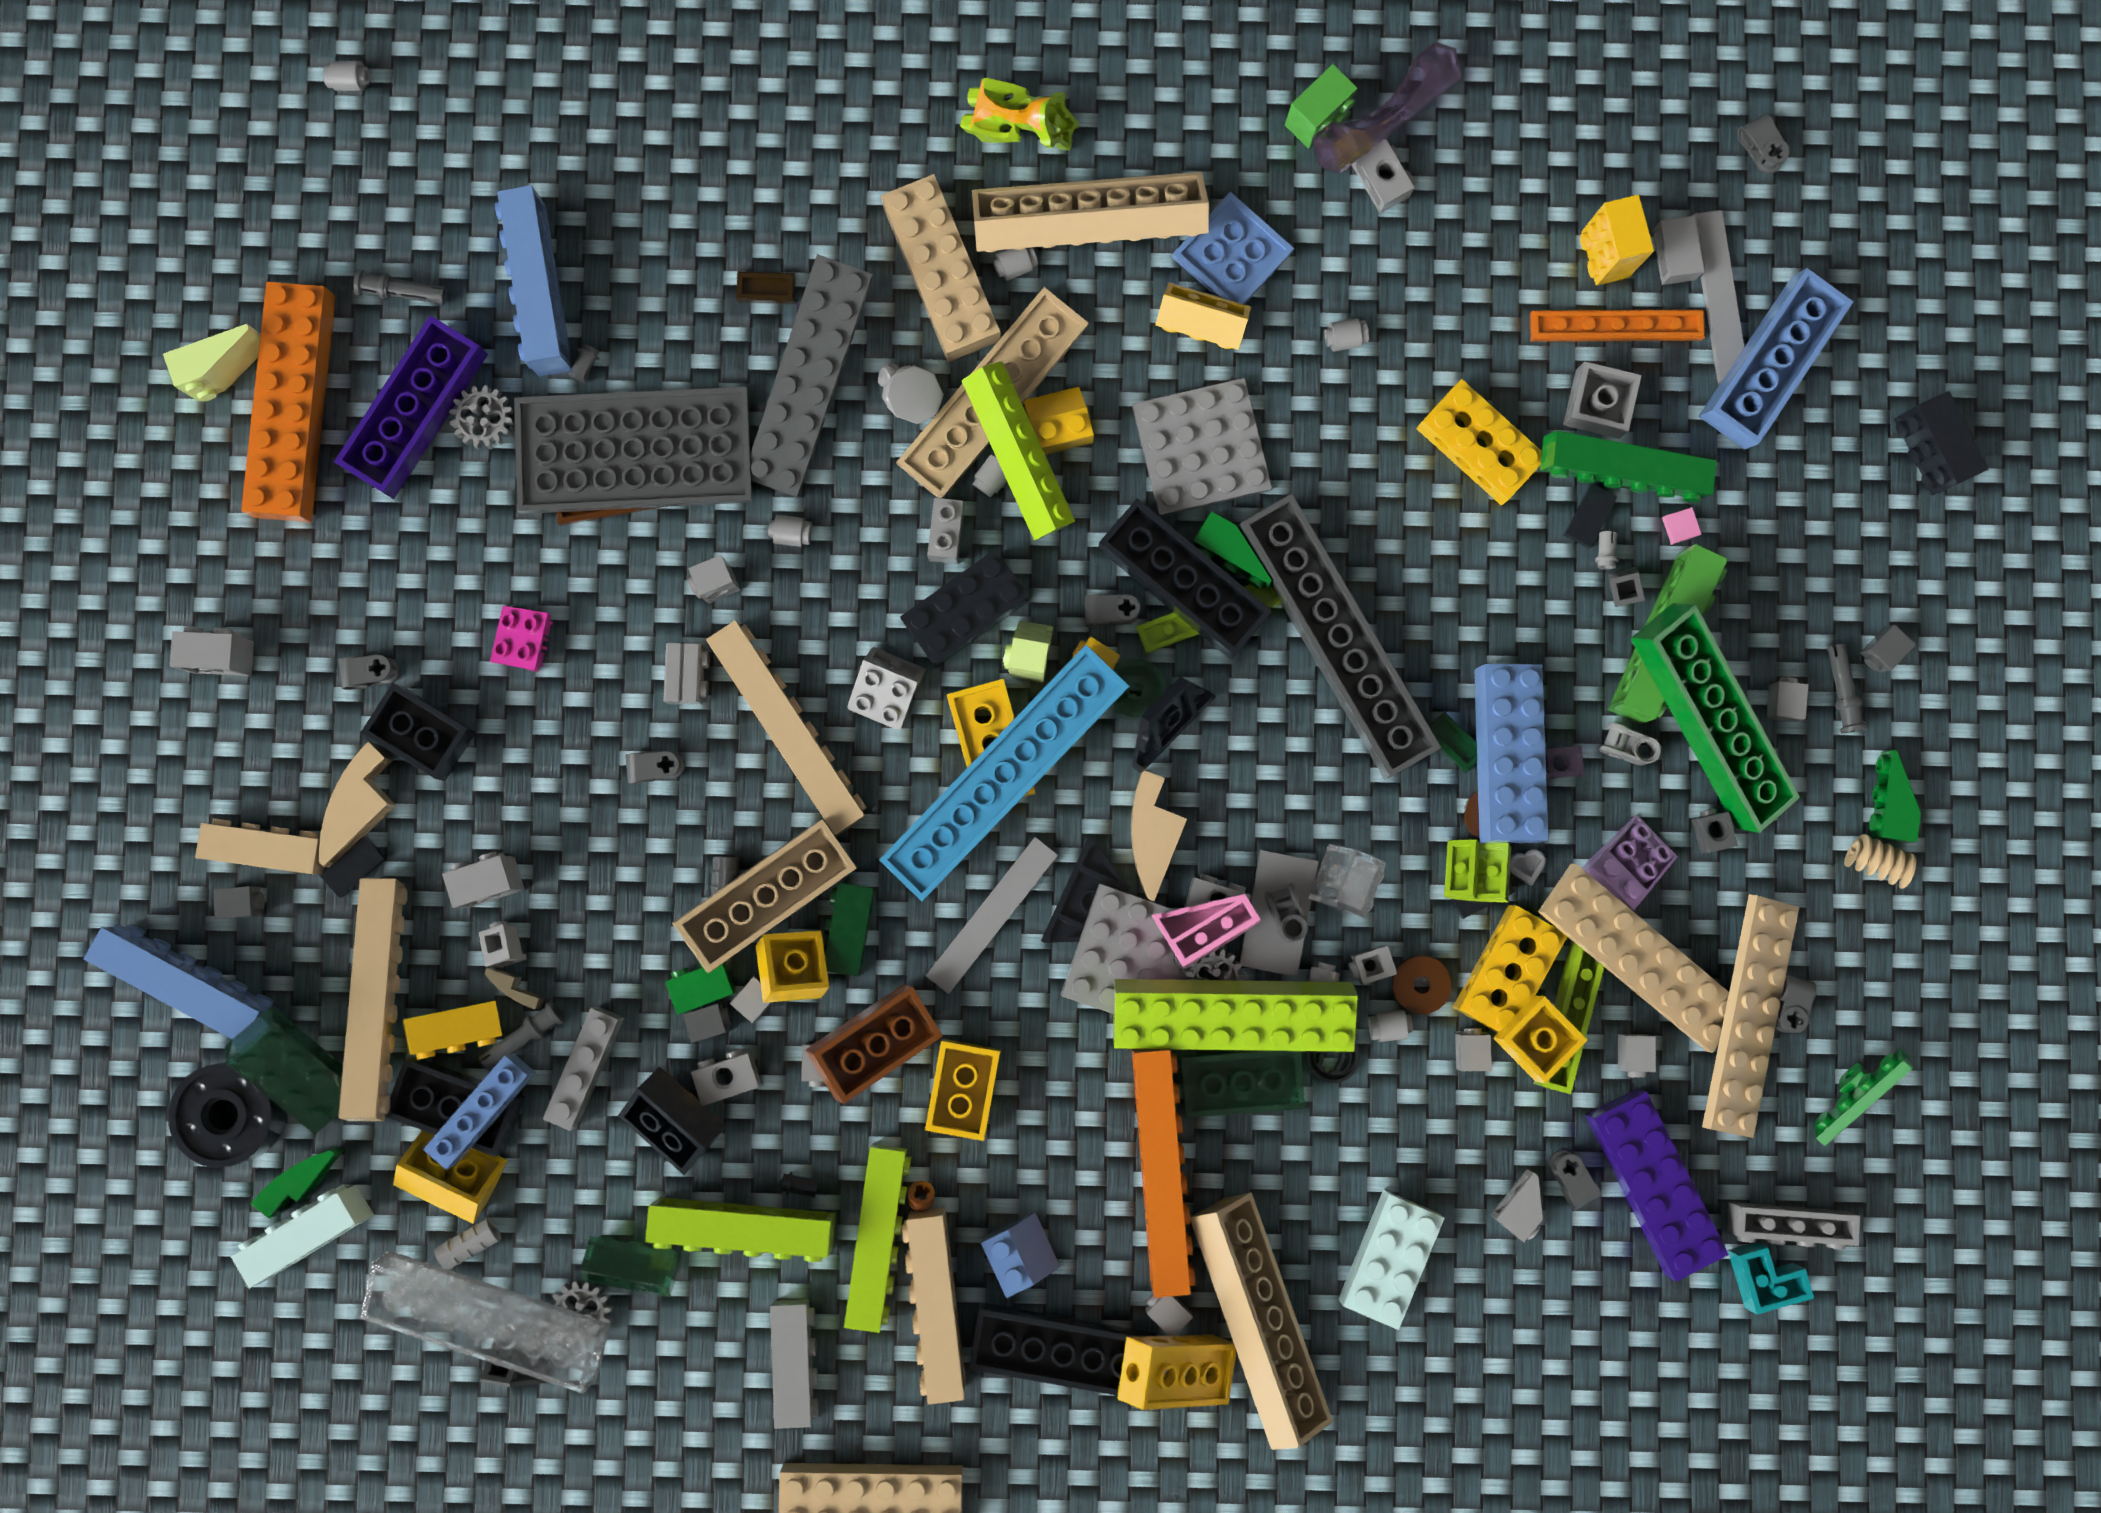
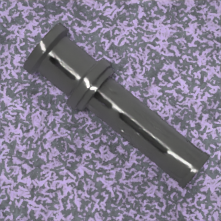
[354,269,447,305]
[1827,644,1868,734]
[479,1001,565,1071]

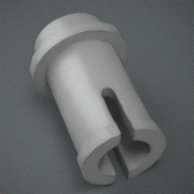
[1595,531,1619,570]

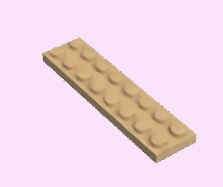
[896,287,1089,498]
[1538,864,1729,1053]
[1702,894,1799,1138]

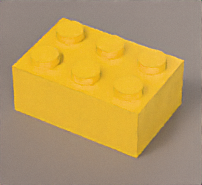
[1580,194,1654,286]
[925,1039,1001,1141]

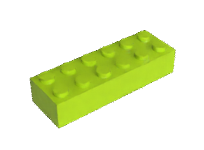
[645,1197,836,1262]

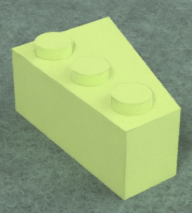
[1003,621,1053,683]

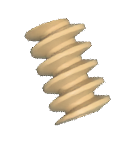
[1844,834,1916,889]

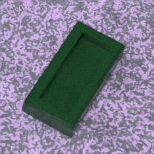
[1429,711,1477,773]

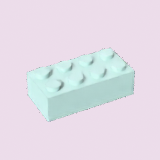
[231,1184,374,1288]
[1338,1189,1444,1330]

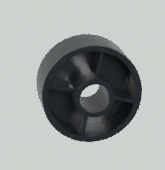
[168,1061,287,1168]

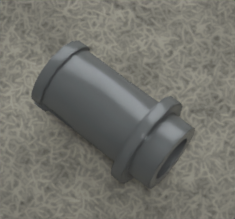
[568,344,600,383]

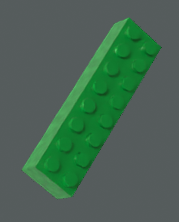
[1630,603,1800,833]

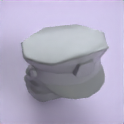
[878,363,944,424]

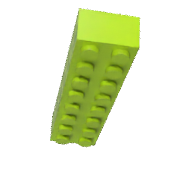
[1113,979,1358,1052]

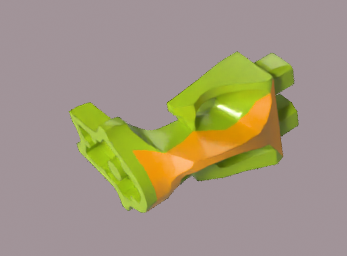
[960,78,1079,150]

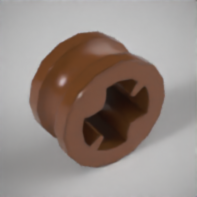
[907,1181,935,1212]

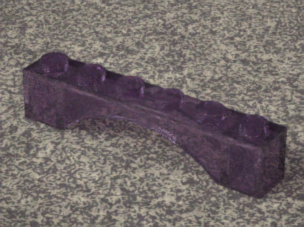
[1312,42,1462,174]

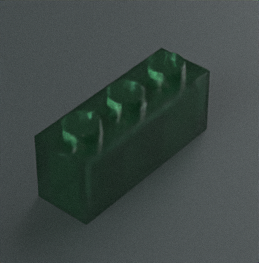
[580,1235,680,1297]

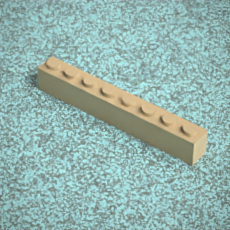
[706,620,867,836]
[339,879,407,1121]

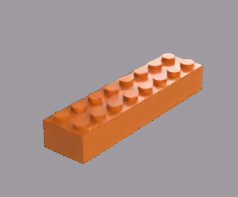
[241,282,336,522]
[1132,1049,1195,1298]

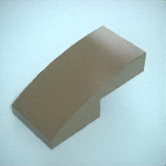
[485,967,546,1009]

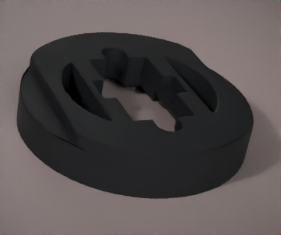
[1306,1042,1360,1083]

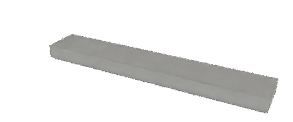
[1692,210,1744,384]
[926,837,1058,994]

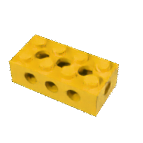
[1416,379,1542,506]
[946,679,1035,798]
[1452,905,1568,1033]
[1117,1334,1237,1410]

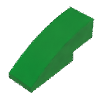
[250,1147,344,1219]

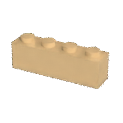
[195,818,324,875]

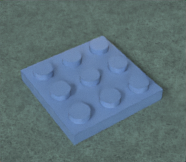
[1172,192,1294,305]

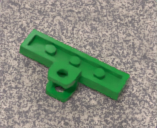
[1815,1048,1913,1146]

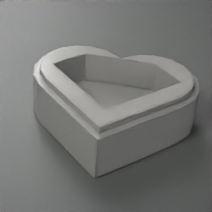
[1510,849,1546,886]

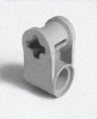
[1599,723,1661,766]

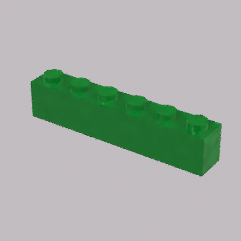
[1540,431,1717,502]

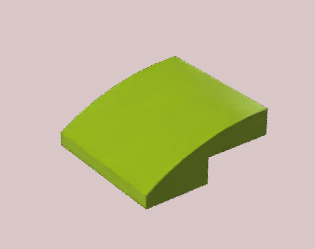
[1444,840,1511,902]

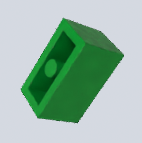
[665,961,737,1015]

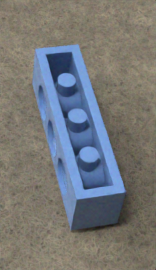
[423,1053,536,1169]

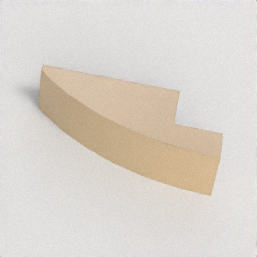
[319,741,396,867]
[1131,770,1187,901]

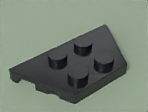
[1132,677,1216,773]
[1041,838,1130,943]

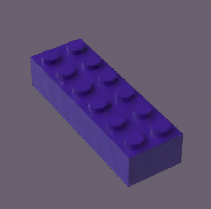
[334,315,488,499]
[1585,1089,1729,1282]

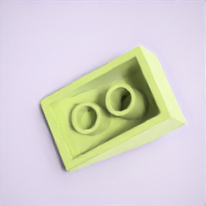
[163,324,260,401]

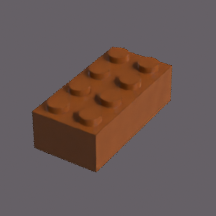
[805,984,943,1104]

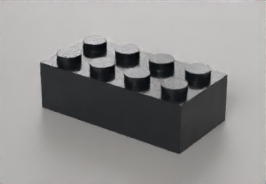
[900,549,1030,668]
[385,1057,526,1157]

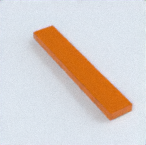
[1530,310,1705,342]

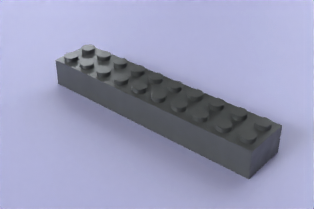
[1238,494,1441,779]

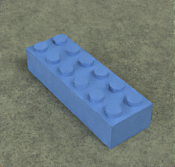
[495,185,572,377]
[1698,268,1853,450]
[1474,664,1548,843]
[84,924,281,1044]

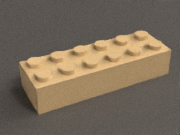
[880,174,1001,362]
[672,819,856,973]
[902,1207,966,1405]
[779,1463,963,1513]

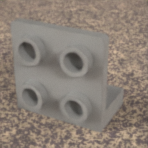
[847,647,926,730]

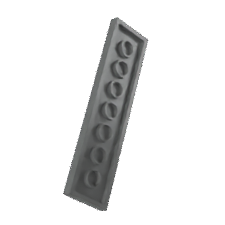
[750,254,874,498]

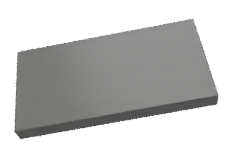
[1239,850,1318,977]

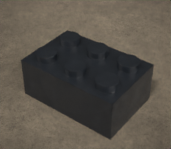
[1894,391,1989,496]
[360,682,477,781]
[618,1066,726,1175]

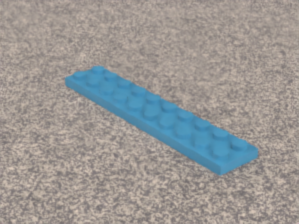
[879,645,1130,901]

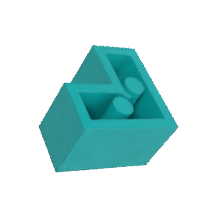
[1728,1242,1814,1315]

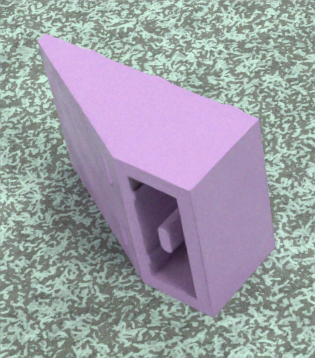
[1582,815,1678,911]

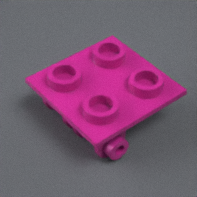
[490,606,553,672]

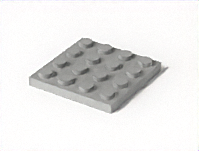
[1132,378,1272,517]
[1061,884,1190,1014]

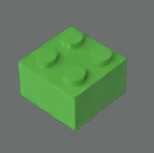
[1285,64,1357,149]

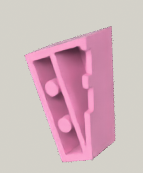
[1152,894,1261,969]

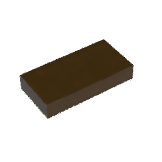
[736,272,796,304]

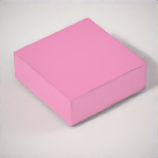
[1662,507,1702,545]

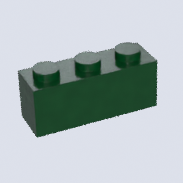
[823,883,875,976]

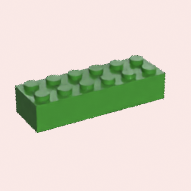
[1607,544,1728,724]

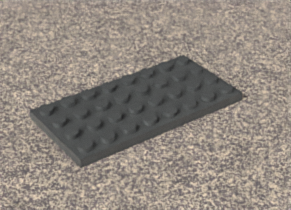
[514,387,753,514]

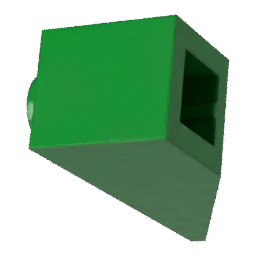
[1193,511,1272,590]
[1869,750,1921,843]

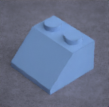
[981,1212,1060,1298]

